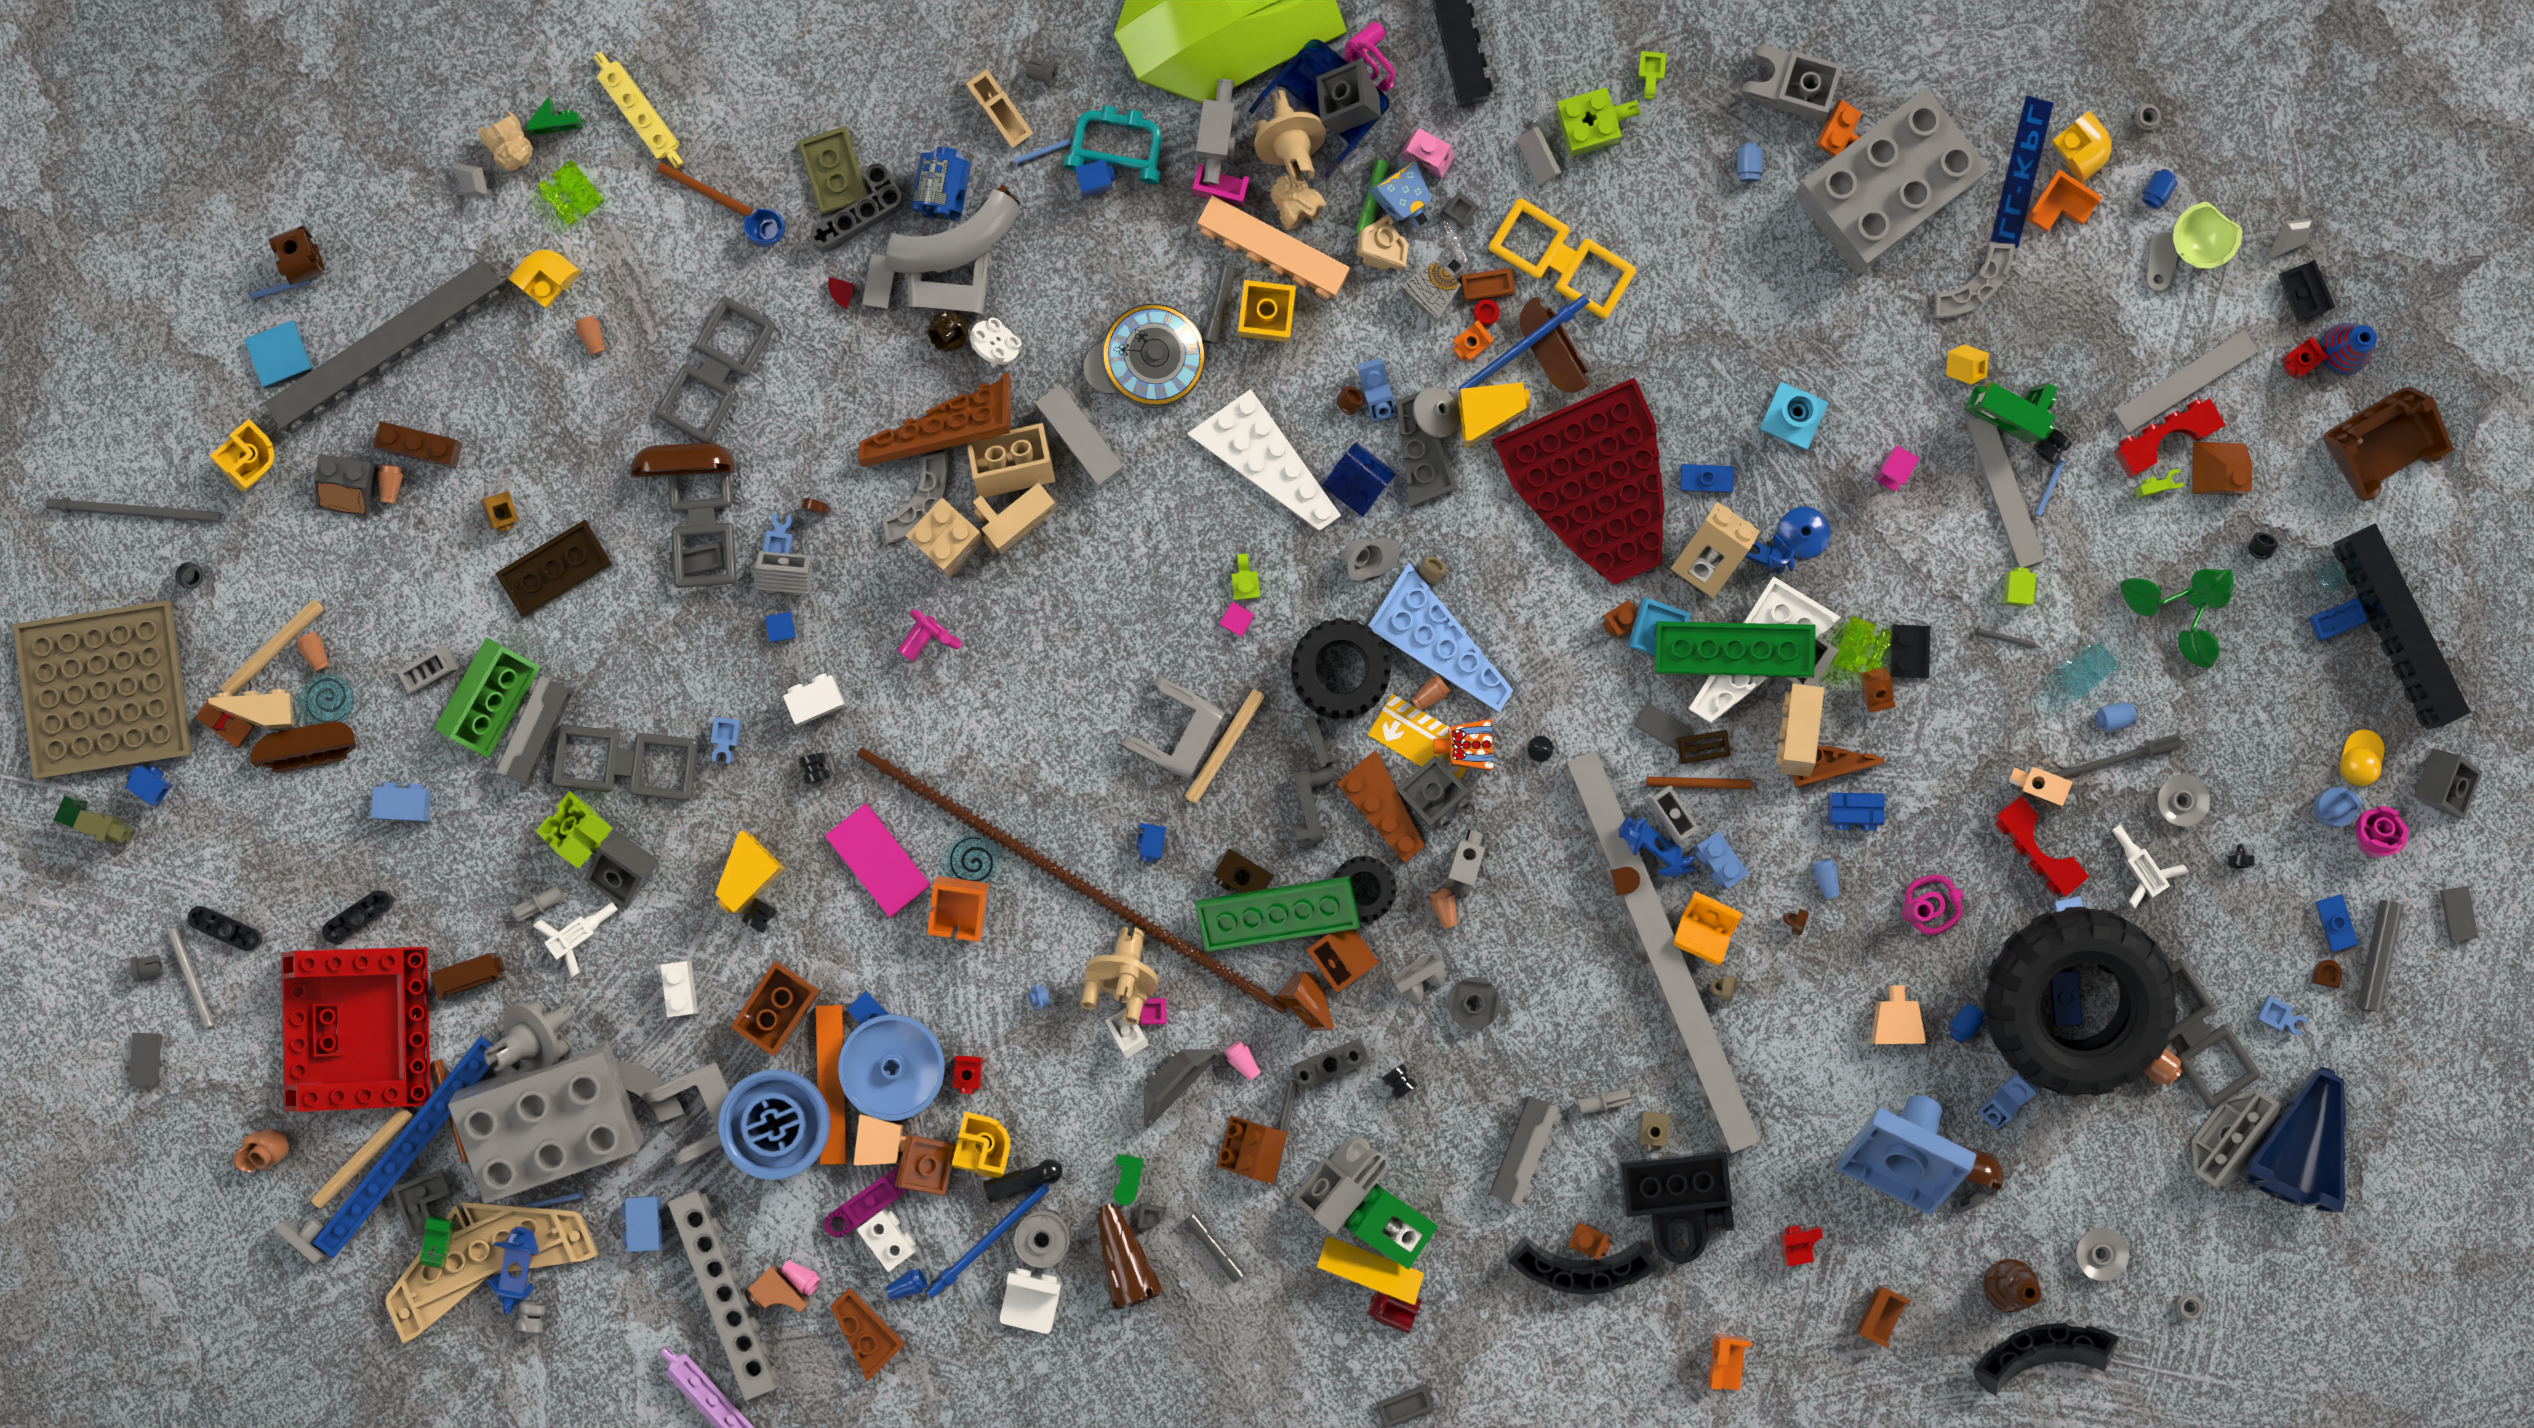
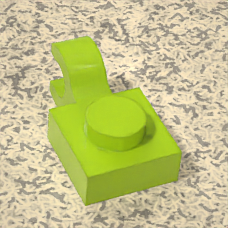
[1638,51,1667,100]
[2135,469,2184,499]
[1231,553,1260,600]

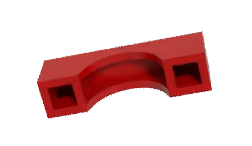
[2114,398,2225,478]
[1993,795,2090,898]

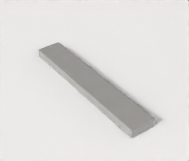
[2113,330,2259,435]
[1966,418,2045,568]

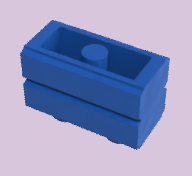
[1828,792,1885,831]

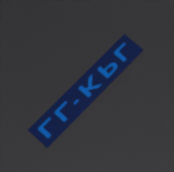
[1991,95,2054,248]

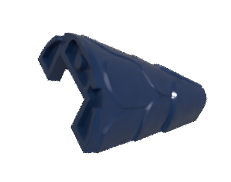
[2243,1067,2346,1213]

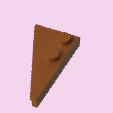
[1781,740,1885,789]

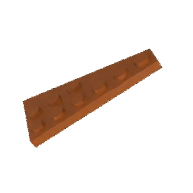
[858,372,1012,467]

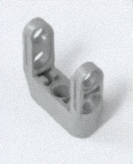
[908,232,991,316]
[1121,675,1225,779]
[643,1062,742,1166]

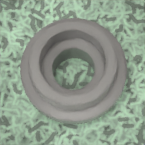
[2135,104,2161,131]
[2176,1294,2203,1321]

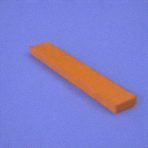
[816,1005,847,1165]

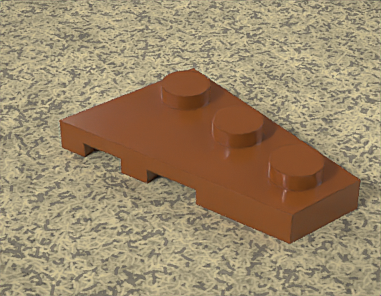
[830,1287,906,1382]

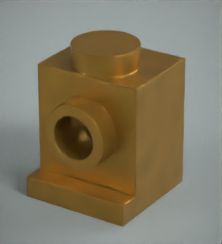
[480,491,519,533]

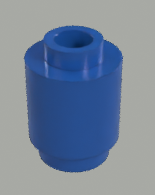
[2141,169,2178,210]
[1947,1003,1985,1044]

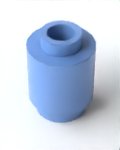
[1737,143,1763,182]
[2095,702,2137,733]

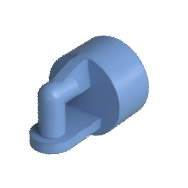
[2313,787,2362,827]

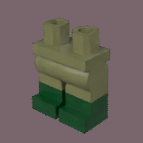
[54,796,135,844]

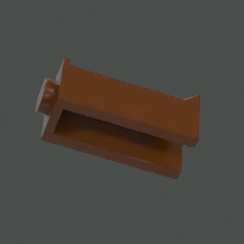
[430,953,505,1001]

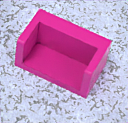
[1192,164,1249,208]
[1873,445,1920,491]

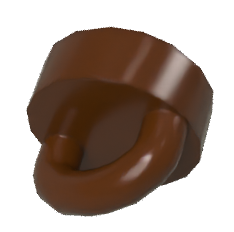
[1337,386,1364,415]
[1782,908,1809,936]

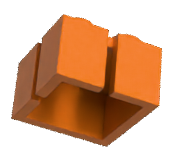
[927,876,989,942]

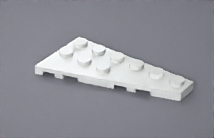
[1187,389,1341,532]
[1689,576,1841,724]

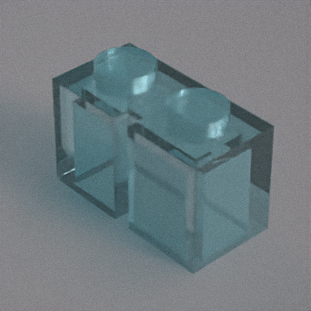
[2055,642,2120,701]

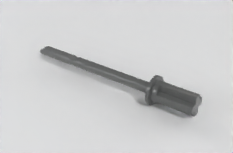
[2052,734,2182,778]

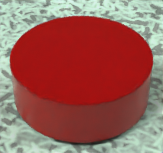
[1473,299,1500,327]

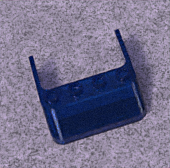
[1248,39,1389,179]

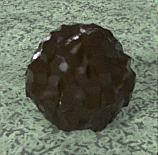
[927,311,969,353]

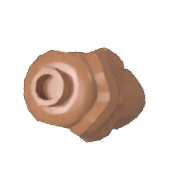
[233,1129,289,1173]

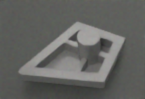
[451,161,488,198]
[2268,218,2311,258]

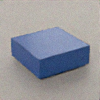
[765,612,796,643]

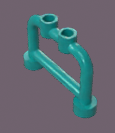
[1062,105,1162,184]

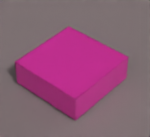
[1219,602,1255,638]
[1140,998,1167,1025]

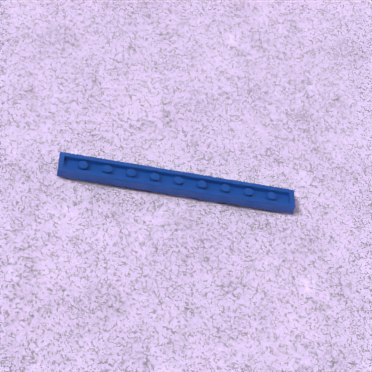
[312,1035,494,1259]

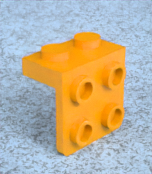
[1673,891,1743,965]

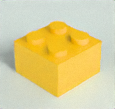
[1238,280,1296,343]

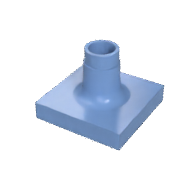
[1836,1095,1977,1215]

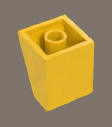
[1458,382,1530,448]
[715,830,786,914]

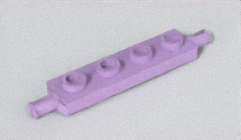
[659,1346,754,1428]

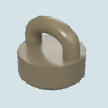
[1418,556,1447,585]
[1710,975,1735,1002]

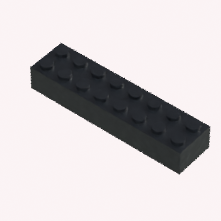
[2333,523,2471,730]

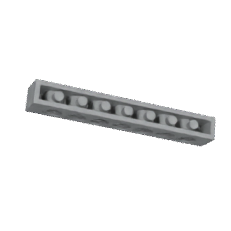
[667,1189,780,1401]

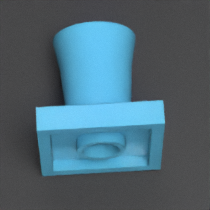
[1759,382,1828,451]

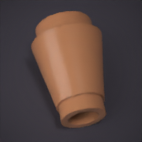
[574,315,606,355]
[378,464,404,503]
[296,631,329,672]
[1411,674,1451,711]
[1429,887,1458,928]

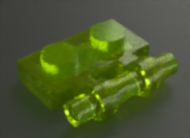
[537,159,605,227]
[1831,615,1892,674]

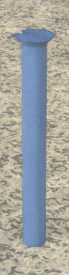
[1014,138,1072,166]
[249,279,310,301]
[2035,459,2067,517]
[522,1190,584,1208]

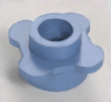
[1028,984,1049,1011]

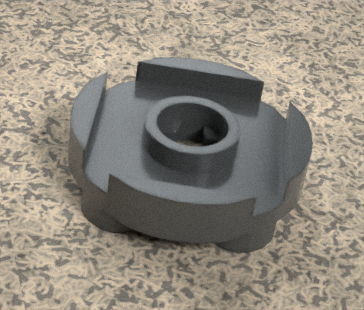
[1448,977,1501,1030]

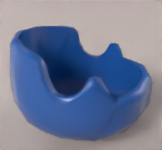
[743,208,785,248]

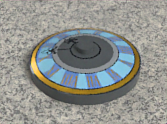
[1101,304,1206,408]

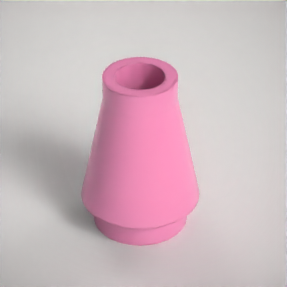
[1224,1041,1261,1081]
[780,1260,821,1296]

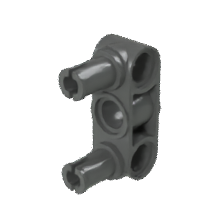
[1290,1038,1371,1090]

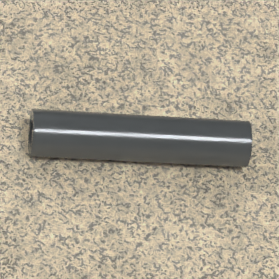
[2357,900,2404,1013]

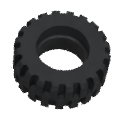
[1291,618,1391,720]

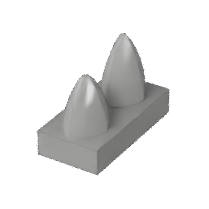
[1390,950,1446,1004]

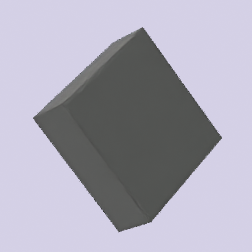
[1443,191,1479,229]

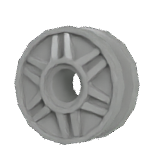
[1014,1210,1070,1268]

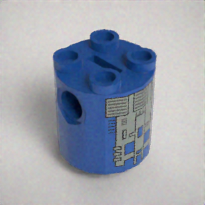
[911,146,971,221]

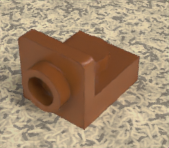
[1602,599,1637,639]
[1567,1222,1611,1261]

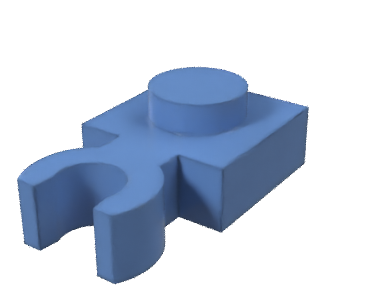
[763,513,793,554]
[711,716,742,764]
[2256,995,2308,1035]

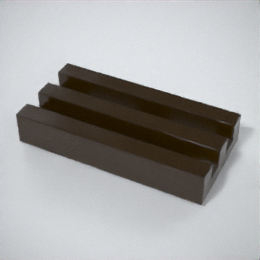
[1675,730,1731,764]

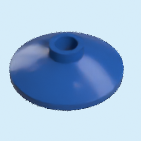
[1778,507,1830,559]

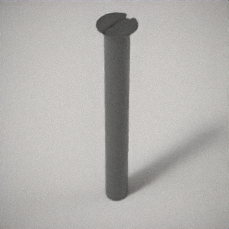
[1976,626,2036,649]

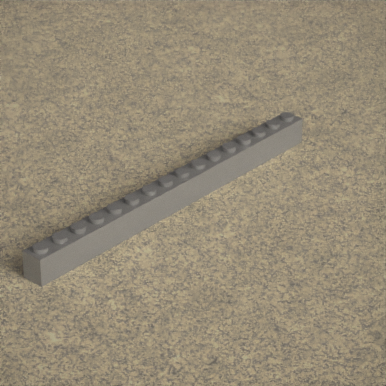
[1563,750,1761,1153]

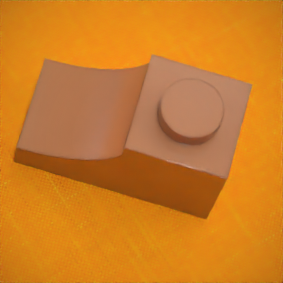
[748,1265,810,1313]

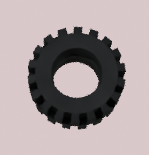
[1332,856,1397,922]

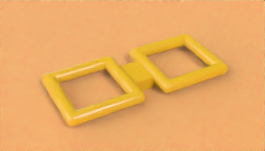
[1488,198,1636,319]

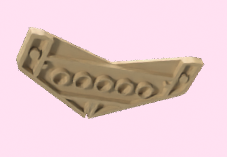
[386,1202,599,1343]

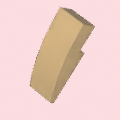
[964,68,1033,148]

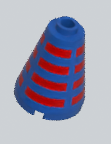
[2320,322,2377,375]

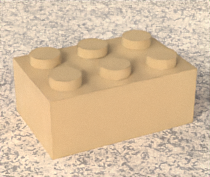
[967,423,1056,498]
[1775,684,1824,777]

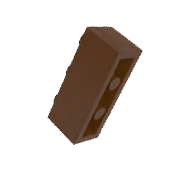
[373,421,463,469]

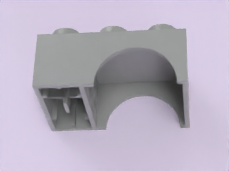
[1793,87,1991,275]
[448,1039,643,1204]

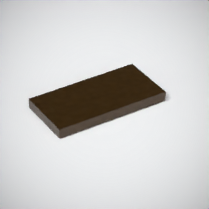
[495,520,613,619]

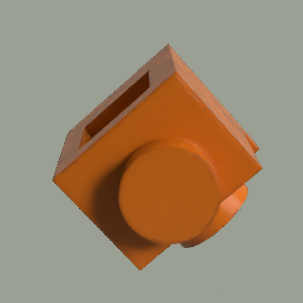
[1452,320,1494,364]

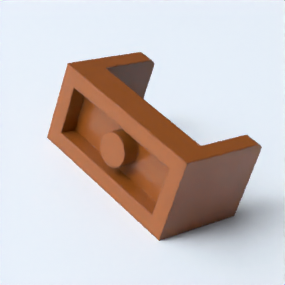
[1855,1284,1911,1348]

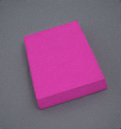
[825,803,931,918]

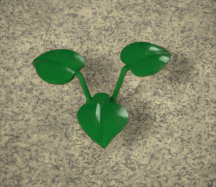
[2120,569,2233,668]

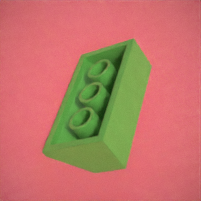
[434,637,540,758]

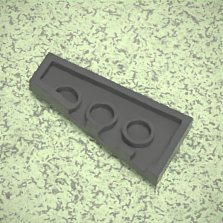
[1396,391,1458,508]

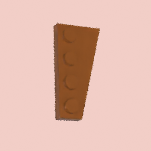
[1336,750,1424,863]

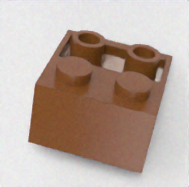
[1306,929,1379,993]
[1216,1116,1288,1184]

